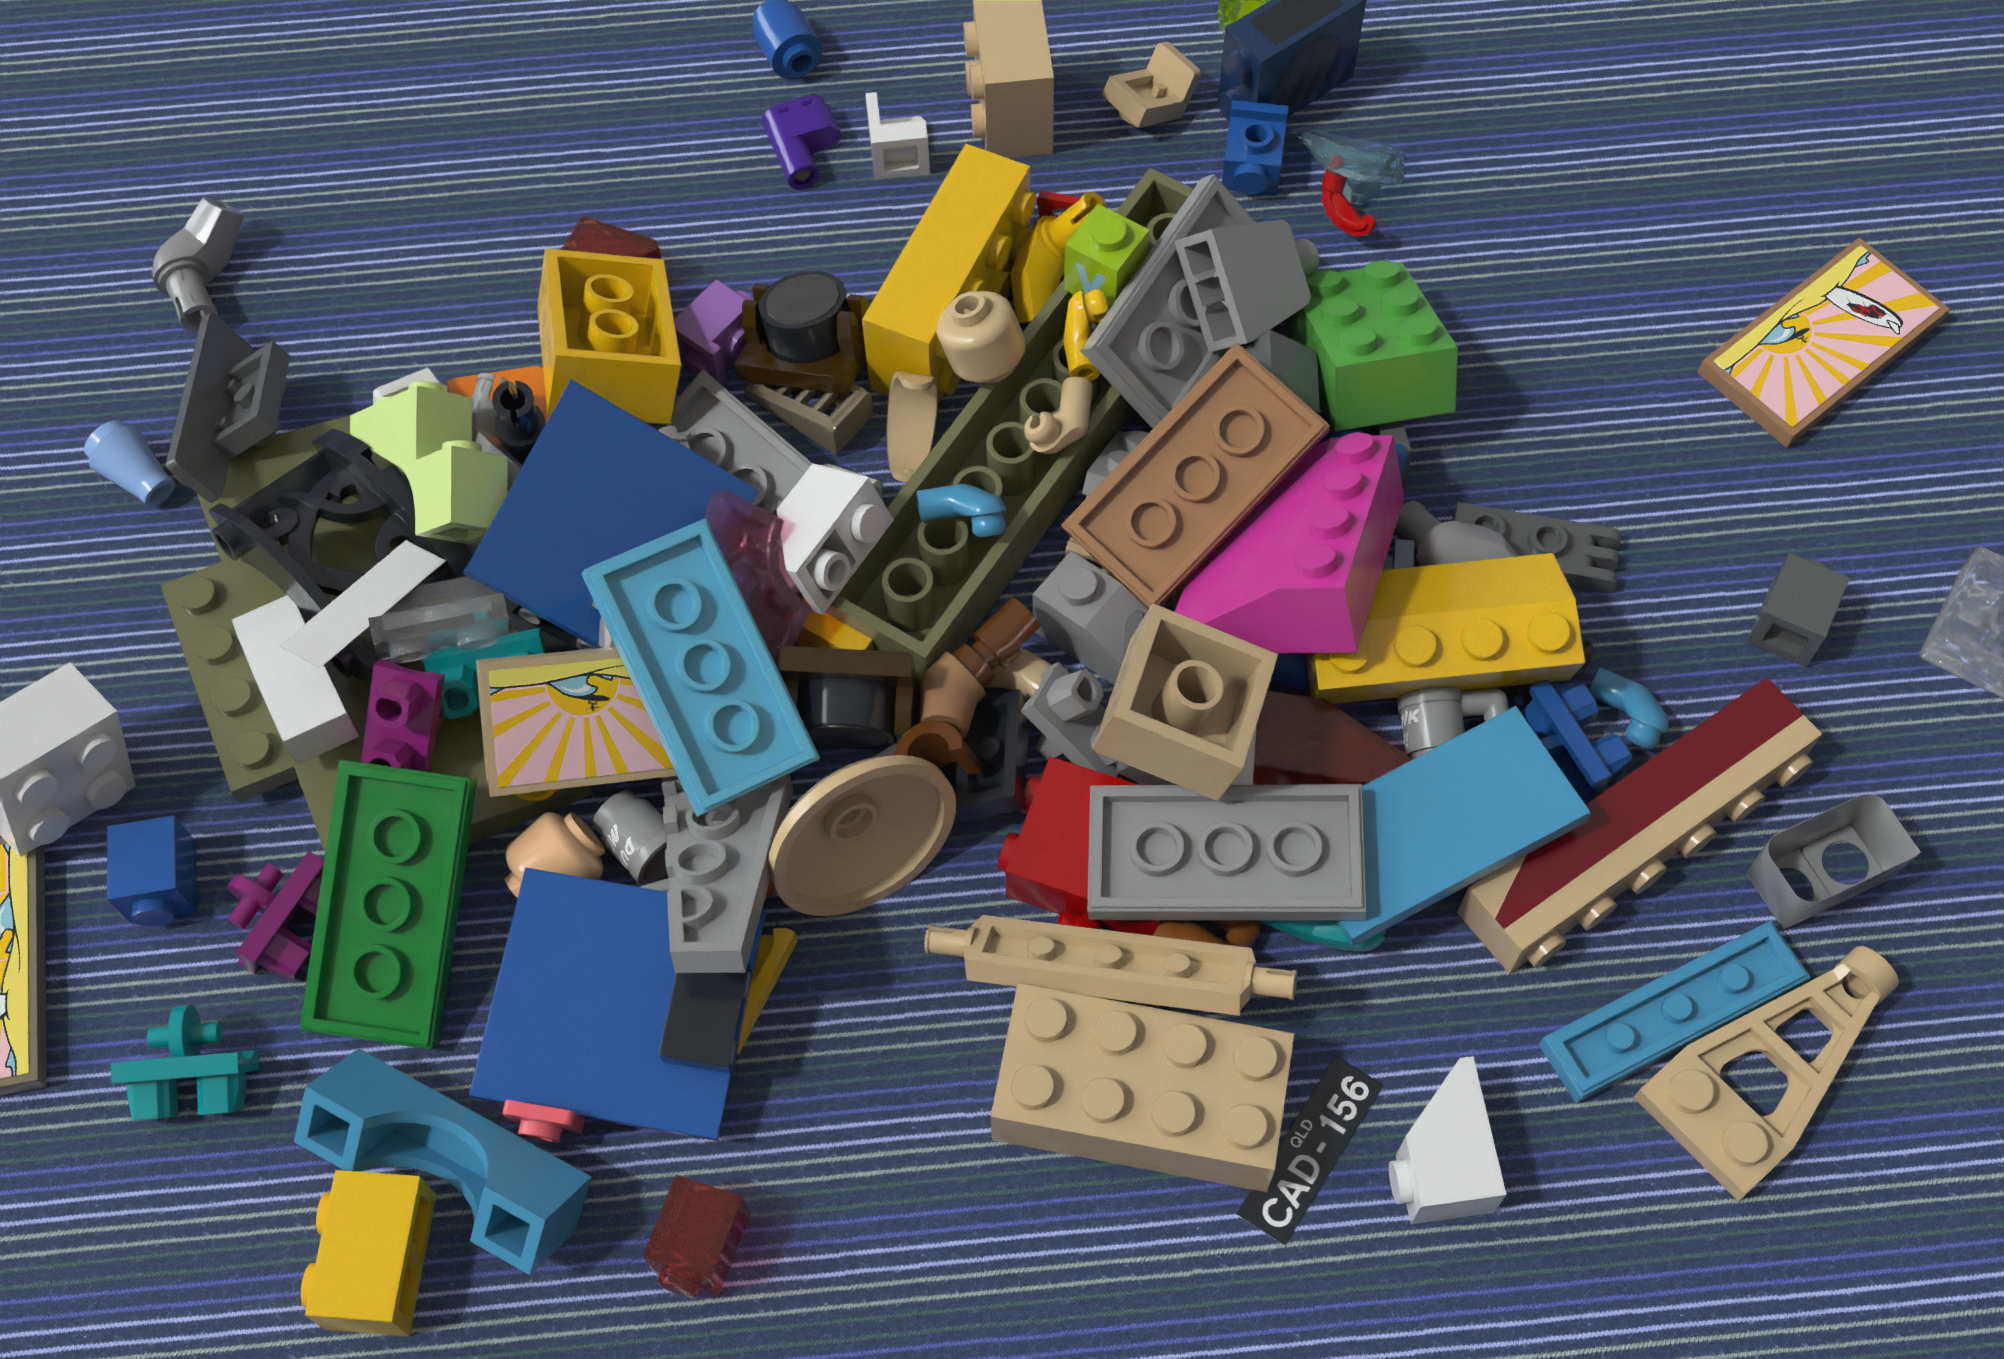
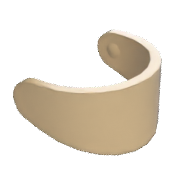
[886,371,939,482]

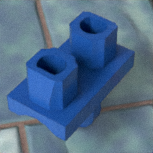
[1521,680,1632,805]

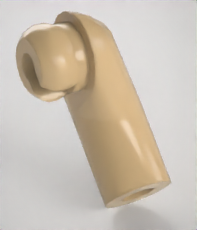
[1024,377,1093,454]

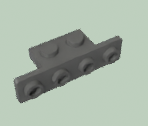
[166,313,290,503]

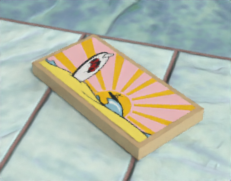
[476,647,677,797]

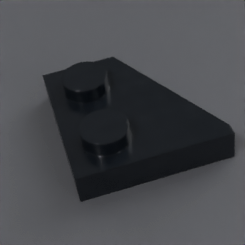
[940,689,1029,825]

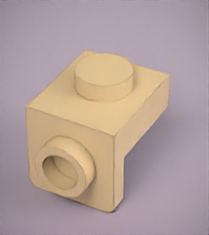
[1102,42,1201,128]

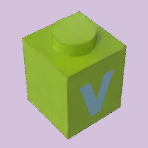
[1064,203,1150,309]

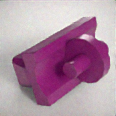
[361,659,445,772]
[227,851,324,981]

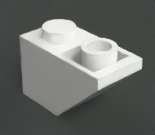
[777,463,894,614]

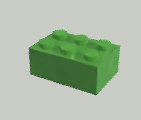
[1287,261,1458,431]

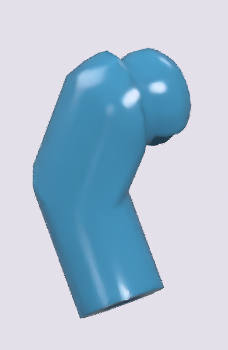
[916,484,1007,537]
[1589,667,1669,750]

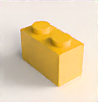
[301,1170,437,1337]

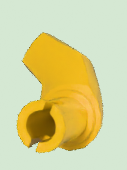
[1011,191,1109,323]

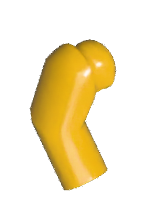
[1063,289,1109,381]

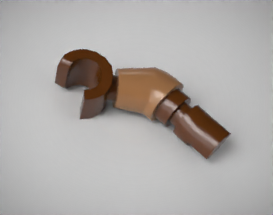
[894,598,1042,775]

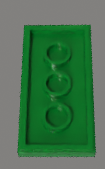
[300,760,478,1050]

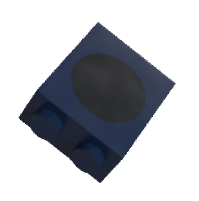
[1217,0,1367,122]

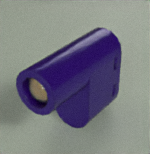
[761,93,841,190]

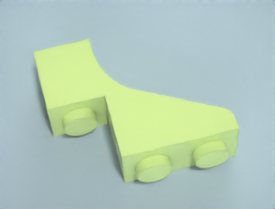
[350,381,508,545]

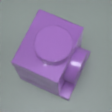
[674,279,754,386]

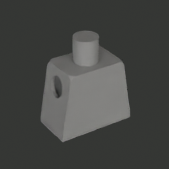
[1174,219,1319,352]

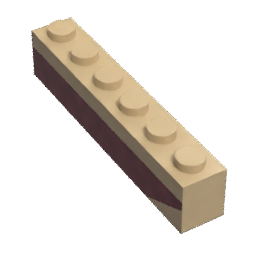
[1457,677,1822,974]

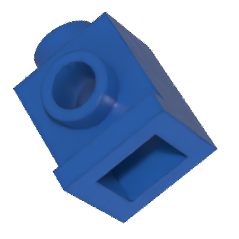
[1222,100,1289,196]

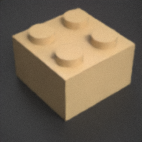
[963,0,1054,158]
[1092,603,1278,801]

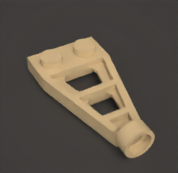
[1633,946,1899,1201]

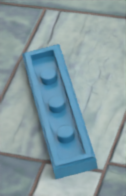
[1539,921,1811,1104]

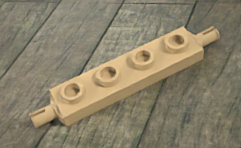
[924,915,1297,1016]

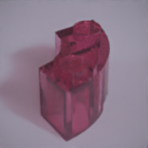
[703,489,812,666]

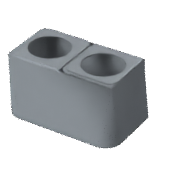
[1746,794,1921,929]

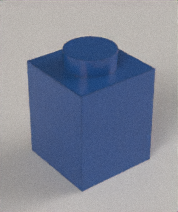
[107,815,197,927]

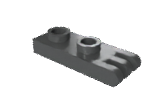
[1453,502,1621,593]

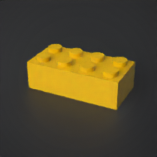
[862,144,1036,404]

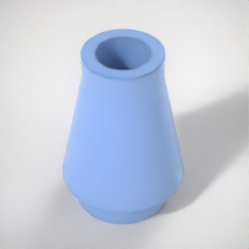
[84,420,175,507]

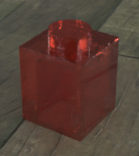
[643,1175,751,1298]

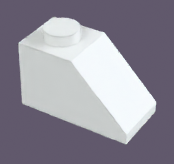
[1389,1056,1507,1224]

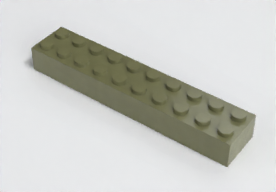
[825,168,1193,685]

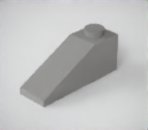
[1033,550,1148,685]

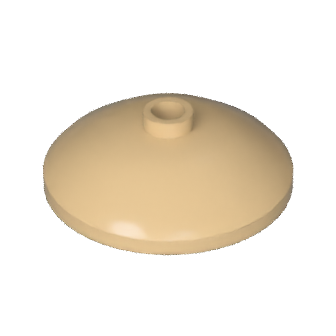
[768,755,956,916]

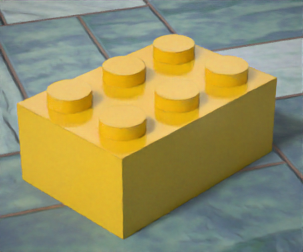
[537,248,681,424]

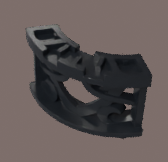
[208,429,500,683]

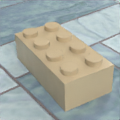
[991,983,1295,1192]

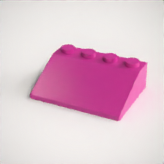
[1175,433,1404,653]

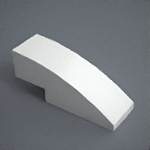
[232,595,359,765]

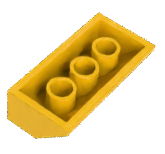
[1305,553,1585,706]

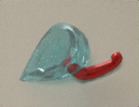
[1297,128,1406,237]

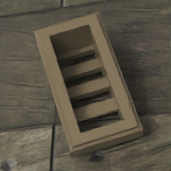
[744,382,874,456]

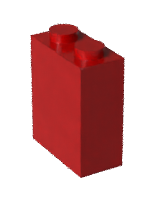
[997,756,1163,936]

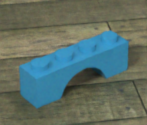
[294,1048,592,1275]

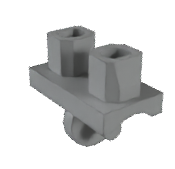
[1021,662,1118,777]

